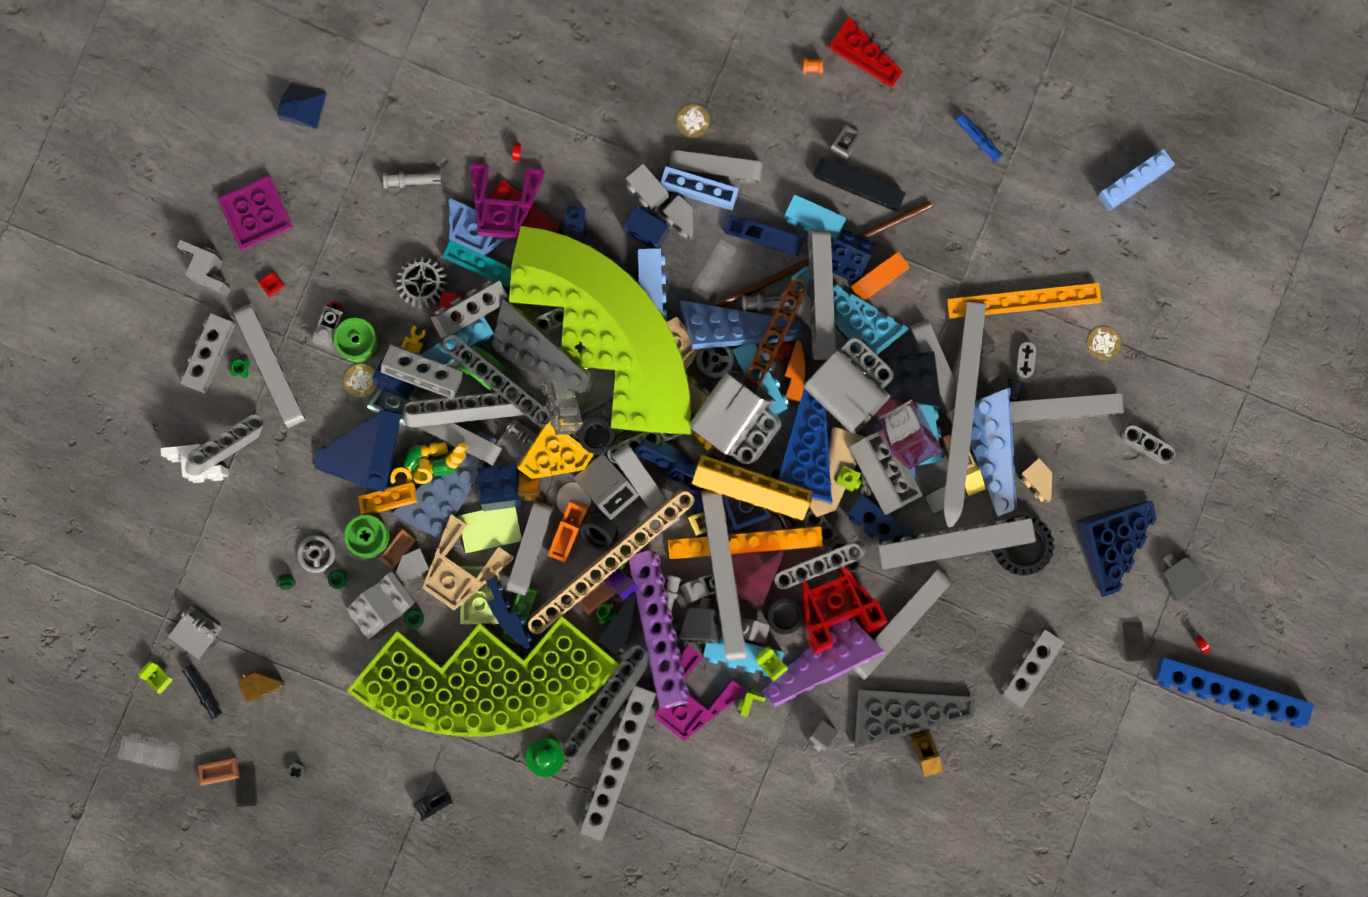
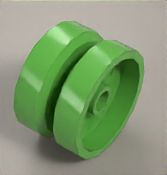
[334,317,380,363]
[457,344,506,391]
[344,515,390,558]

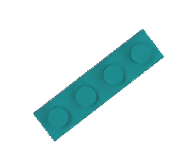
[442,240,512,289]

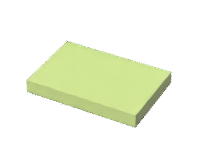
[458,507,522,553]
[460,566,500,624]

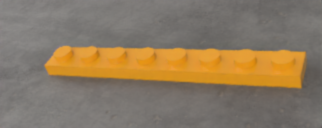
[947,283,1101,319]
[668,527,823,560]

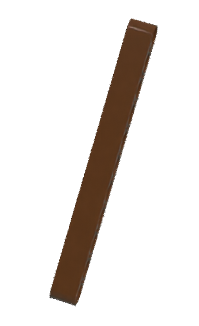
[706,278,807,462]

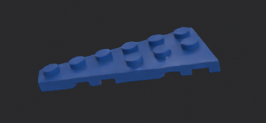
[778,381,832,504]

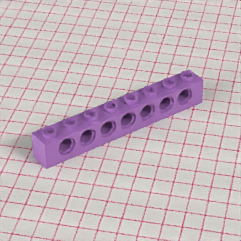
[629,550,689,708]

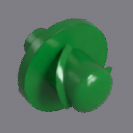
[525,738,565,777]

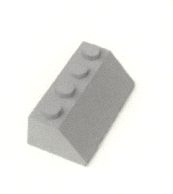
[849,428,923,515]

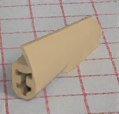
[810,427,865,517]

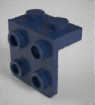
[831,228,876,283]

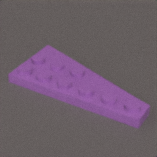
[761,618,886,707]

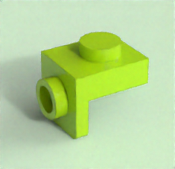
[836,466,862,493]
[755,647,788,682]
[138,661,173,694]
[738,690,766,717]

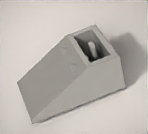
[574,454,640,521]

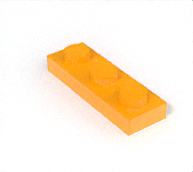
[358,482,418,515]

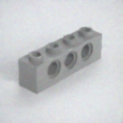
[430,279,509,338]
[180,313,235,394]
[381,345,463,399]
[1001,629,1065,708]

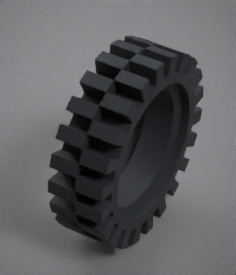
[994,515,1055,576]

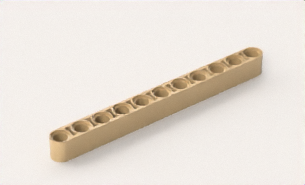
[528,488,694,634]

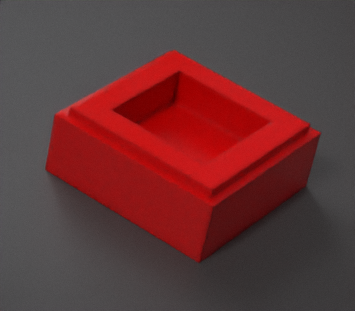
[258,271,285,298]

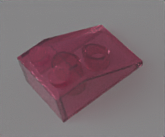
[738,550,784,607]

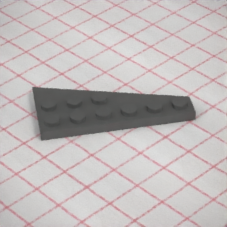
[489,298,590,393]
[854,690,975,748]

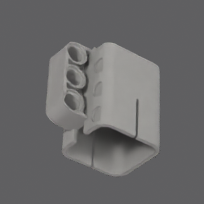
[804,338,894,434]
[689,370,781,464]

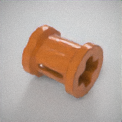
[803,57,823,74]

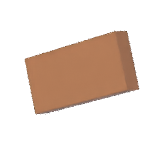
[378,528,418,570]
[578,581,617,616]
[198,758,239,786]

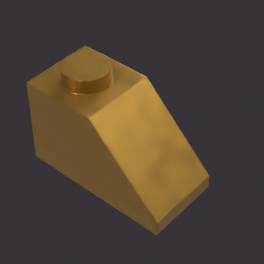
[237,671,285,702]
[910,729,943,777]

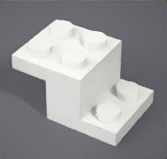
[161,444,229,483]

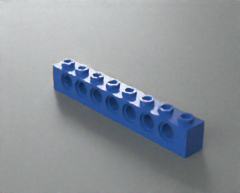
[1154,658,1314,729]

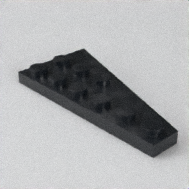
[865,351,942,409]

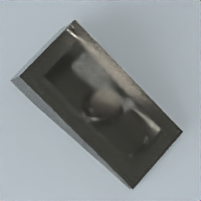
[1122,622,1147,662]
[236,766,258,807]

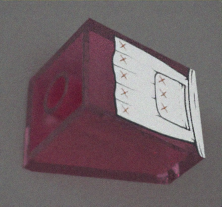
[879,400,942,470]

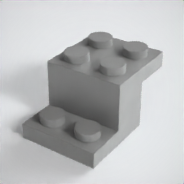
[177,239,231,296]
[346,572,415,640]

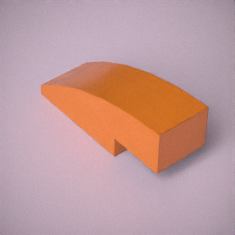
[850,252,910,301]
[784,340,805,403]
[547,499,589,563]

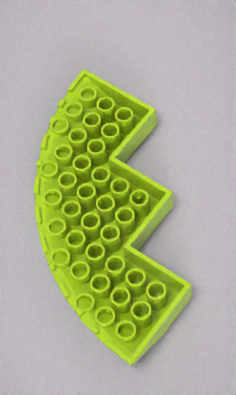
[509,226,692,435]
[347,616,619,737]

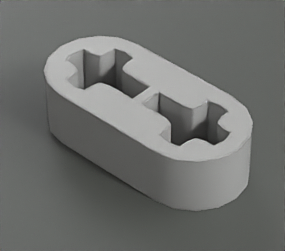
[1016,342,1036,379]

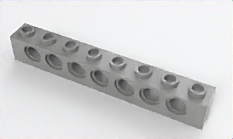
[578,686,656,841]

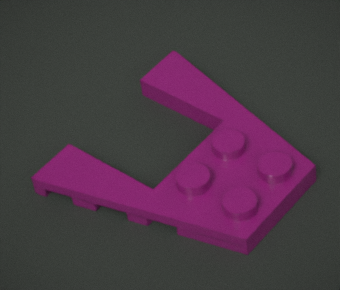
[470,163,546,239]
[653,644,747,741]

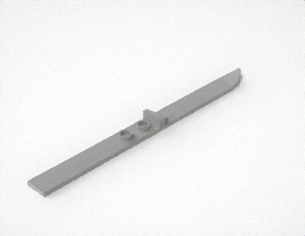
[943,302,986,528]

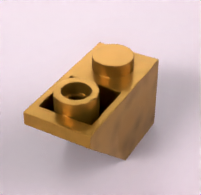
[518,474,540,502]

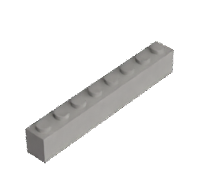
[877,516,1036,570]

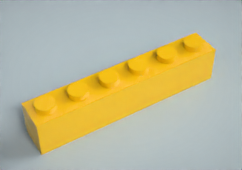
[692,455,812,520]

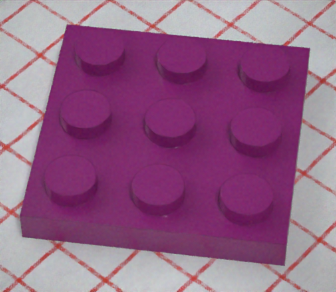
[218,175,294,251]

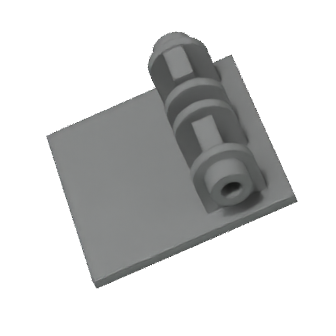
[496,419,537,472]
[168,606,222,659]

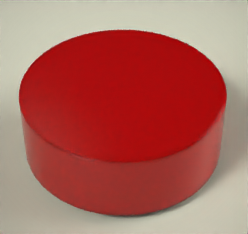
[512,142,521,161]
[776,341,793,361]
[1193,634,1211,654]

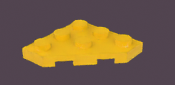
[517,422,594,479]

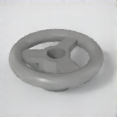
[696,346,735,378]
[297,535,335,573]

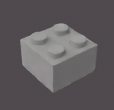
[626,164,669,215]

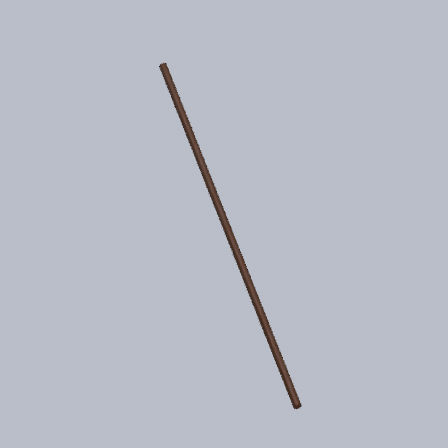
[584,201,933,371]

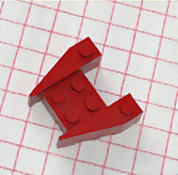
[801,566,887,655]

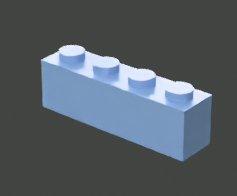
[1098,149,1175,211]
[661,167,739,211]
[638,249,667,321]

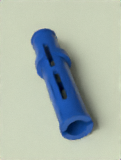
[956,114,1003,163]

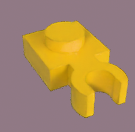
[401,326,426,354]

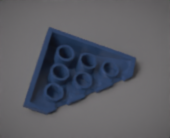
[314,409,402,492]
[1076,500,1156,597]

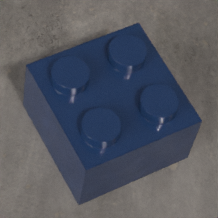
[624,206,669,249]
[477,463,522,511]
[722,494,771,532]

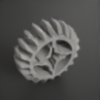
[396,257,448,308]

